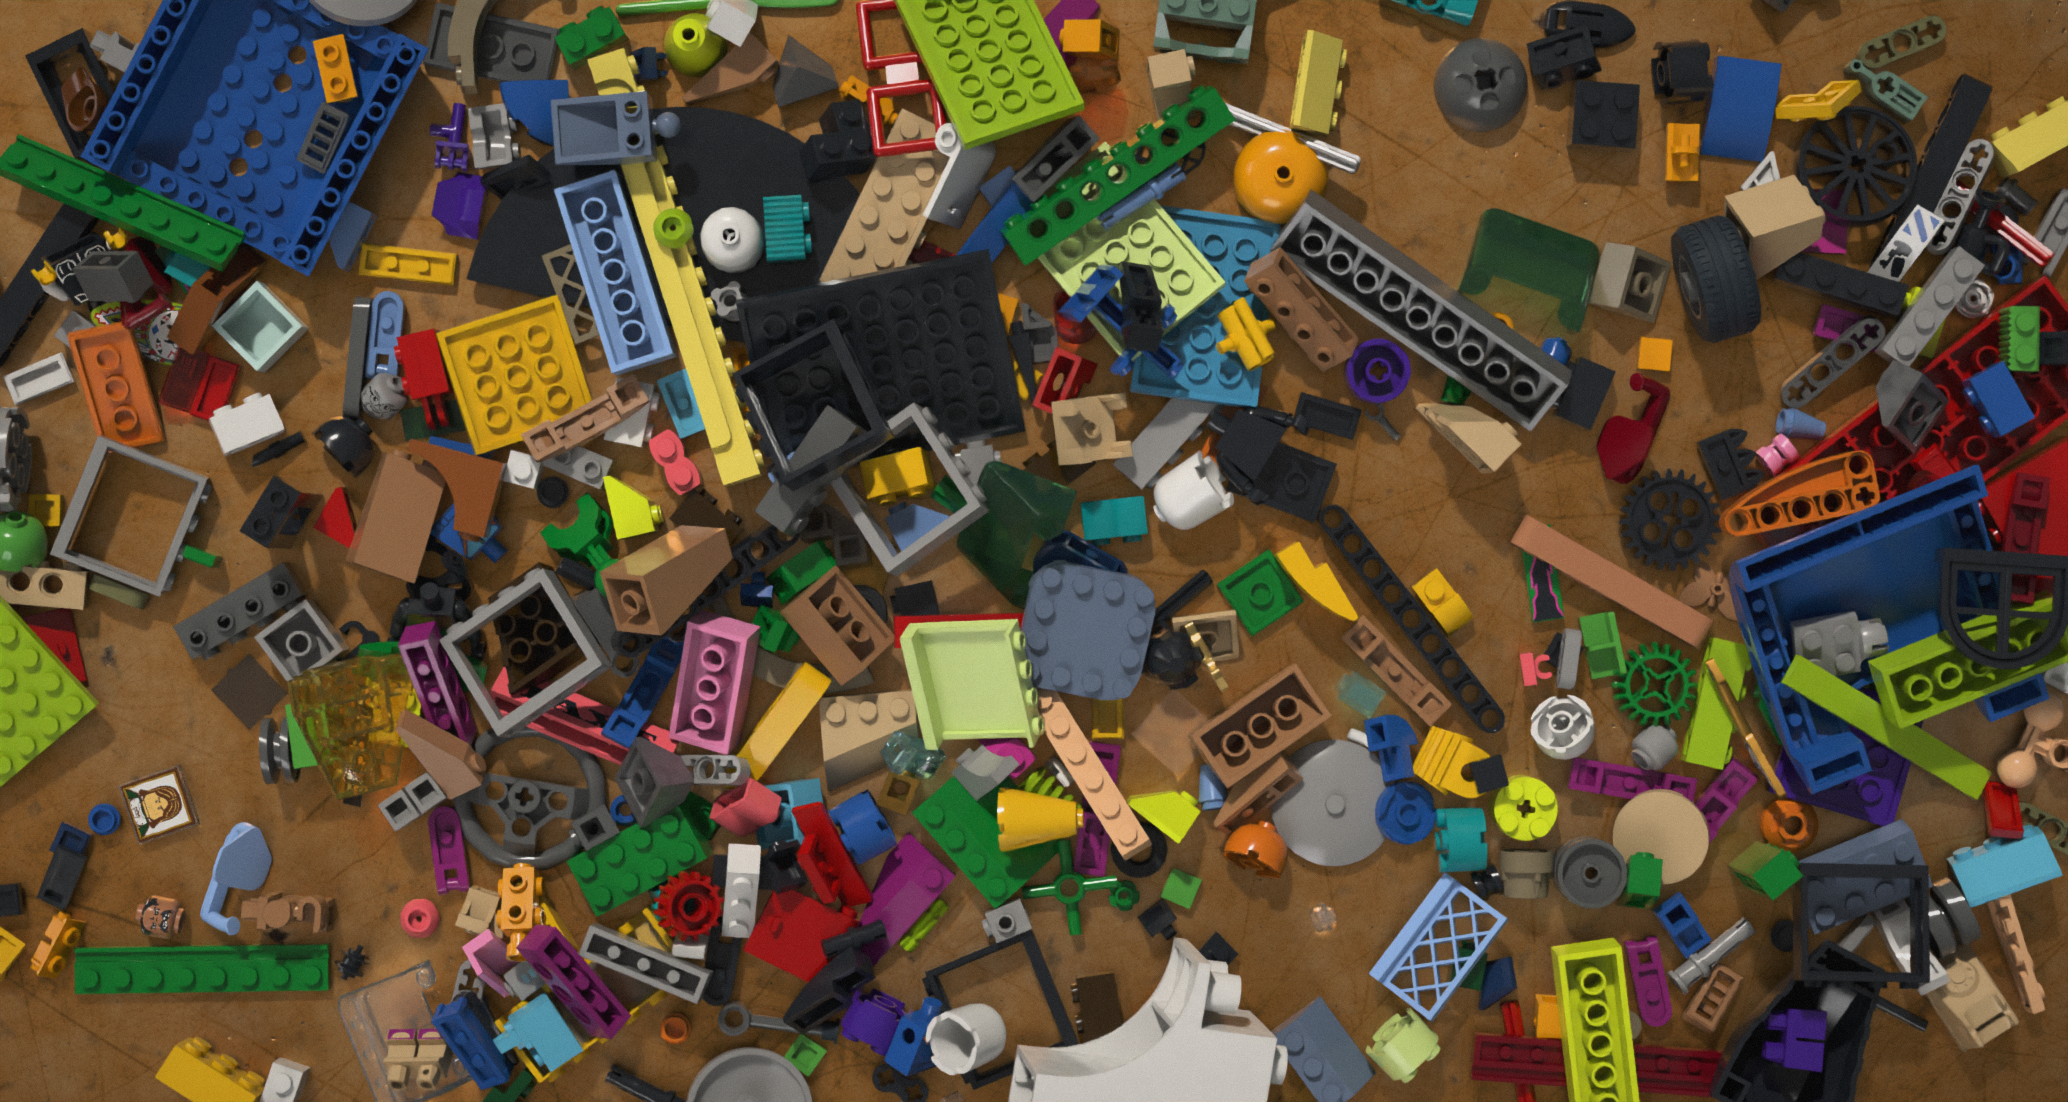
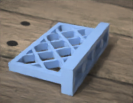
[1369,872,1509,1022]

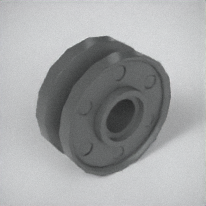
[259,717,301,785]

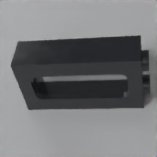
[25,28,117,164]
[239,476,323,549]

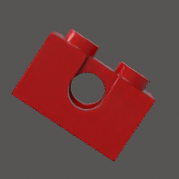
[1032,347,1098,414]

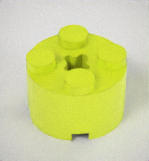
[1488,775,1558,841]

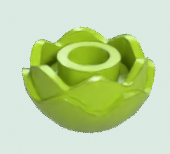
[653,208,694,249]

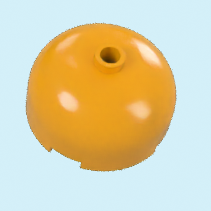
[1233,129,1329,226]

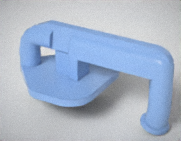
[200,822,272,936]

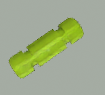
[899,897,949,953]

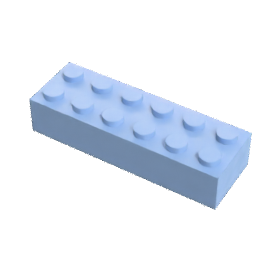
[554,170,677,376]

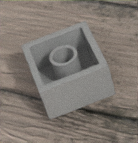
[254,599,351,688]

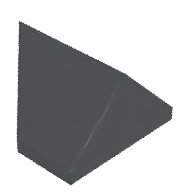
[772,35,839,107]

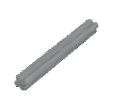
[1225,103,1361,174]

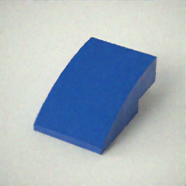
[1699,55,1782,162]

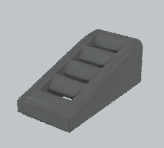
[296,101,354,175]

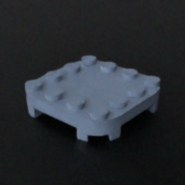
[1020,560,1156,700]

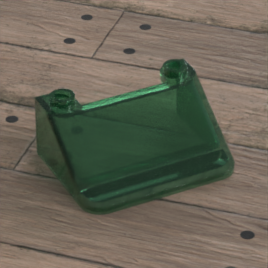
[1455,208,1600,335]
[957,461,1077,610]

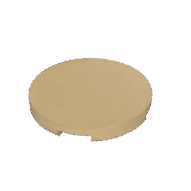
[1613,789,1710,884]

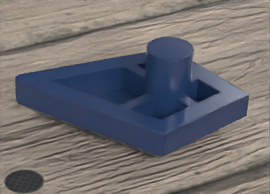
[1478,957,1517,1010]

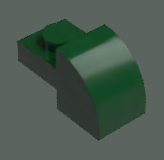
[482,1067,537,1102]

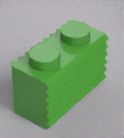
[1998,306,2040,373]

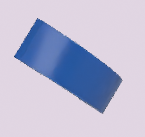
[601,636,684,749]

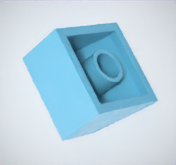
[756,778,823,849]

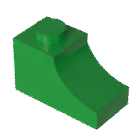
[751,603,800,653]
[1617,852,1663,910]

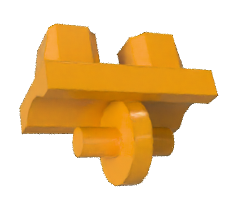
[1665,123,1700,182]

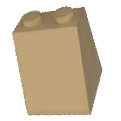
[1723,175,1825,280]

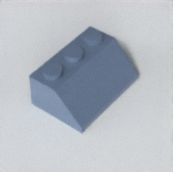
[1271,996,1376,1102]

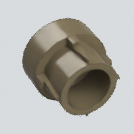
[1499,849,1554,899]

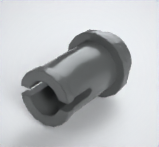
[1995,177,2038,216]

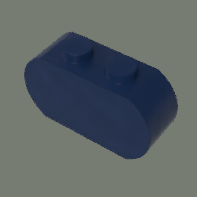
[1033,530,1128,574]

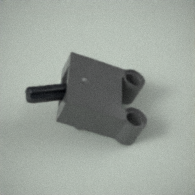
[556,557,690,677]

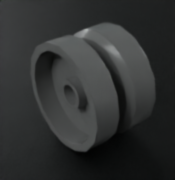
[1551,836,1627,909]
[1905,876,1982,959]

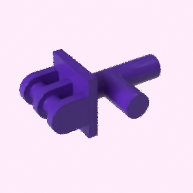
[430,103,472,172]

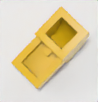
[1411,568,1474,637]

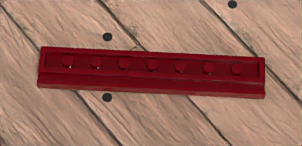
[1470,1032,1723,1097]

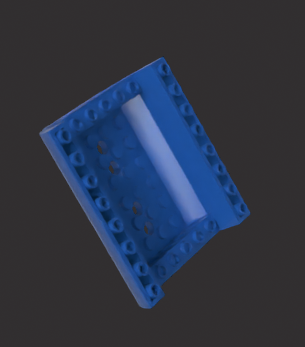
[80,0,429,277]

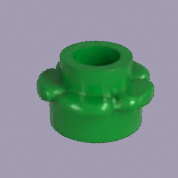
[1109,880,1140,911]

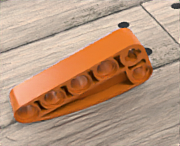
[1719,451,1880,536]

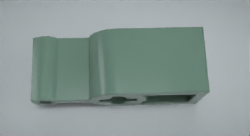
[1843,59,1928,124]

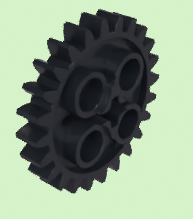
[1617,468,1721,571]

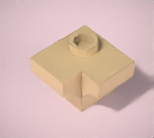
[455,885,506,939]

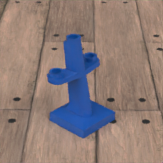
[1058,264,1184,379]

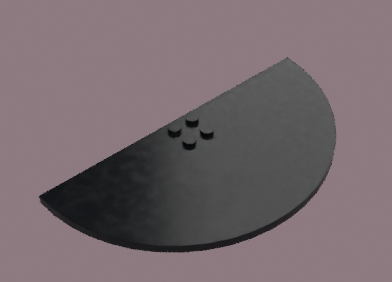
[467,107,860,344]

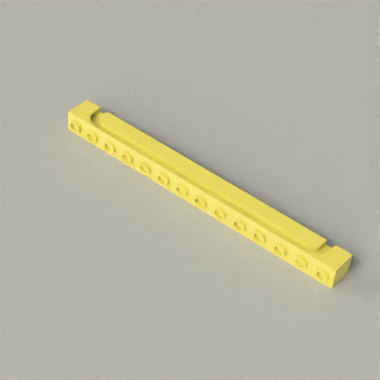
[587,48,766,487]

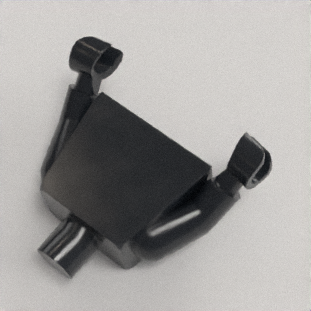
[1205,406,1311,506]
[387,582,487,661]

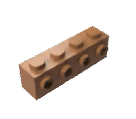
[1244,247,1359,372]

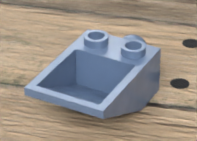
[551,91,681,165]

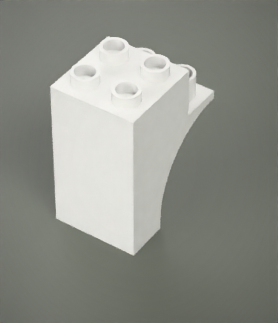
[1008,937,1288,1102]

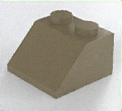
[1588,242,1671,323]

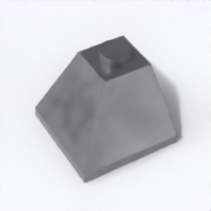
[1876,360,1950,454]
[615,737,694,827]

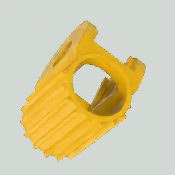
[1413,725,1490,798]

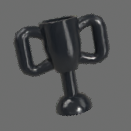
[1934,189,2010,275]

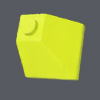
[1126,790,1201,844]

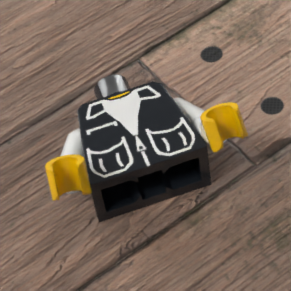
[31,228,128,313]

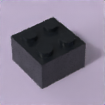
[1566,80,1640,153]

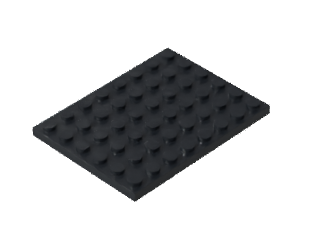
[736,249,1025,466]

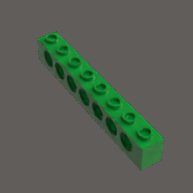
[1000,85,1236,266]

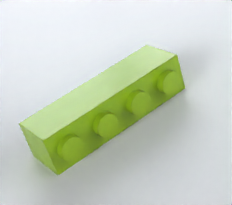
[1680,637,1752,770]

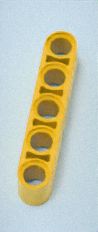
[725,661,832,789]

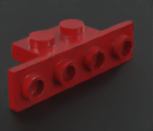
[792,802,872,907]

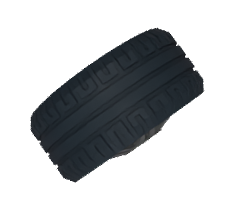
[1671,215,1761,343]

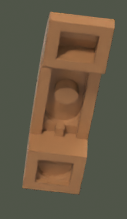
[521,374,650,463]
[1341,615,1452,727]

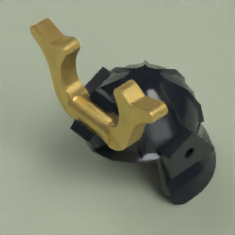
[1141,620,1229,693]

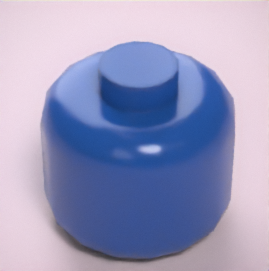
[1540,337,1572,366]

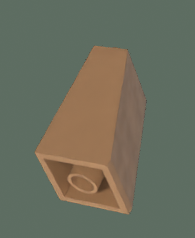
[345,449,446,584]
[600,525,733,635]

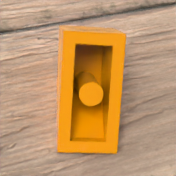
[1059,19,1120,61]

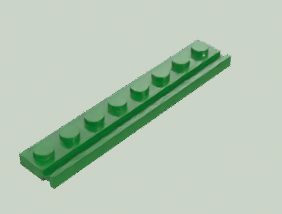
[0,134,246,272]
[74,943,331,994]

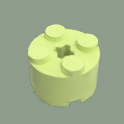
[1366,1008,1441,1083]

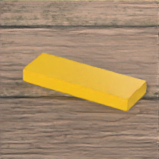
[358,243,458,286]

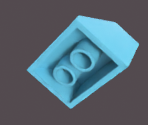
[1946,825,2063,908]

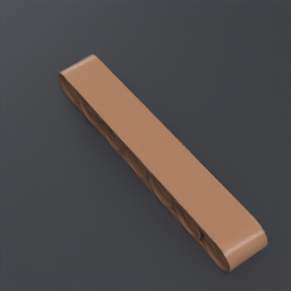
[1510,515,1714,650]

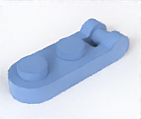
[365,291,405,379]

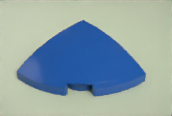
[499,80,569,146]

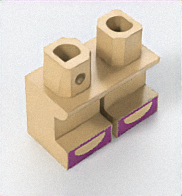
[383,1029,453,1091]

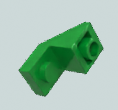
[765,539,838,605]

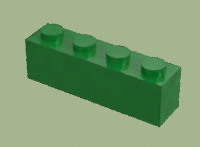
[1728,841,1803,901]

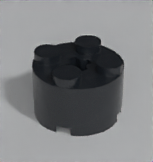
[1651,38,1714,106]

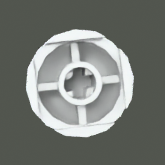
[1530,695,1596,760]

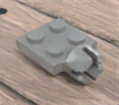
[1791,610,1889,676]

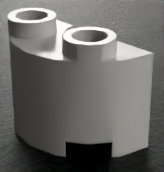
[468,103,521,170]

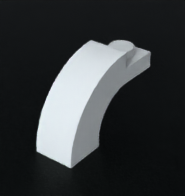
[1870,899,1950,996]

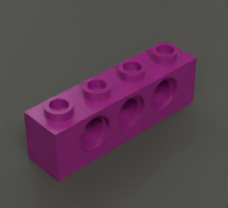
[398,621,477,746]
[516,924,631,1039]

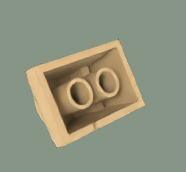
[1925,940,2019,1052]

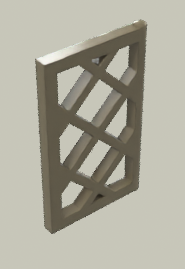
[542,244,600,345]

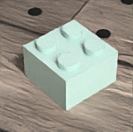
[212,281,309,373]

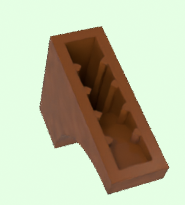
[167,243,267,355]
[407,439,507,542]

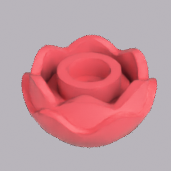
[400,899,440,938]

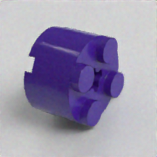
[1344,339,1411,404]
[840,986,913,1056]

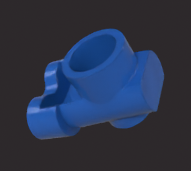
[1989,242,2024,286]

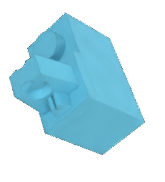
[493,992,583,1072]

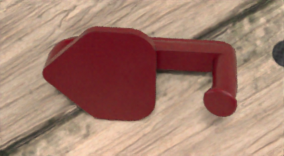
[120,236,173,330]
[1597,372,1670,484]

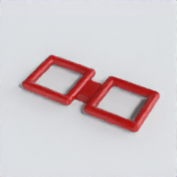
[856,0,947,157]

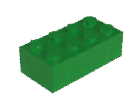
[566,800,714,917]

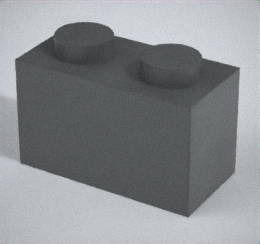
[72,251,154,303]

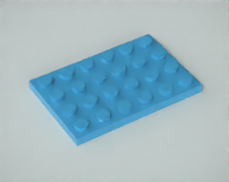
[1130,205,1281,408]

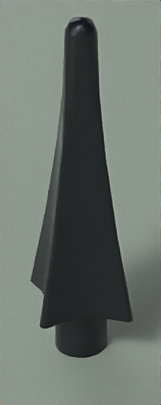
[1008,321,1037,407]
[464,990,519,1065]

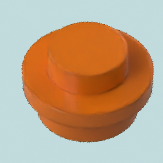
[660,1012,692,1045]

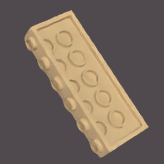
[819,108,950,282]

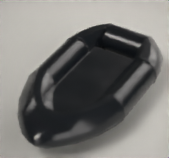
[1544,0,1636,48]

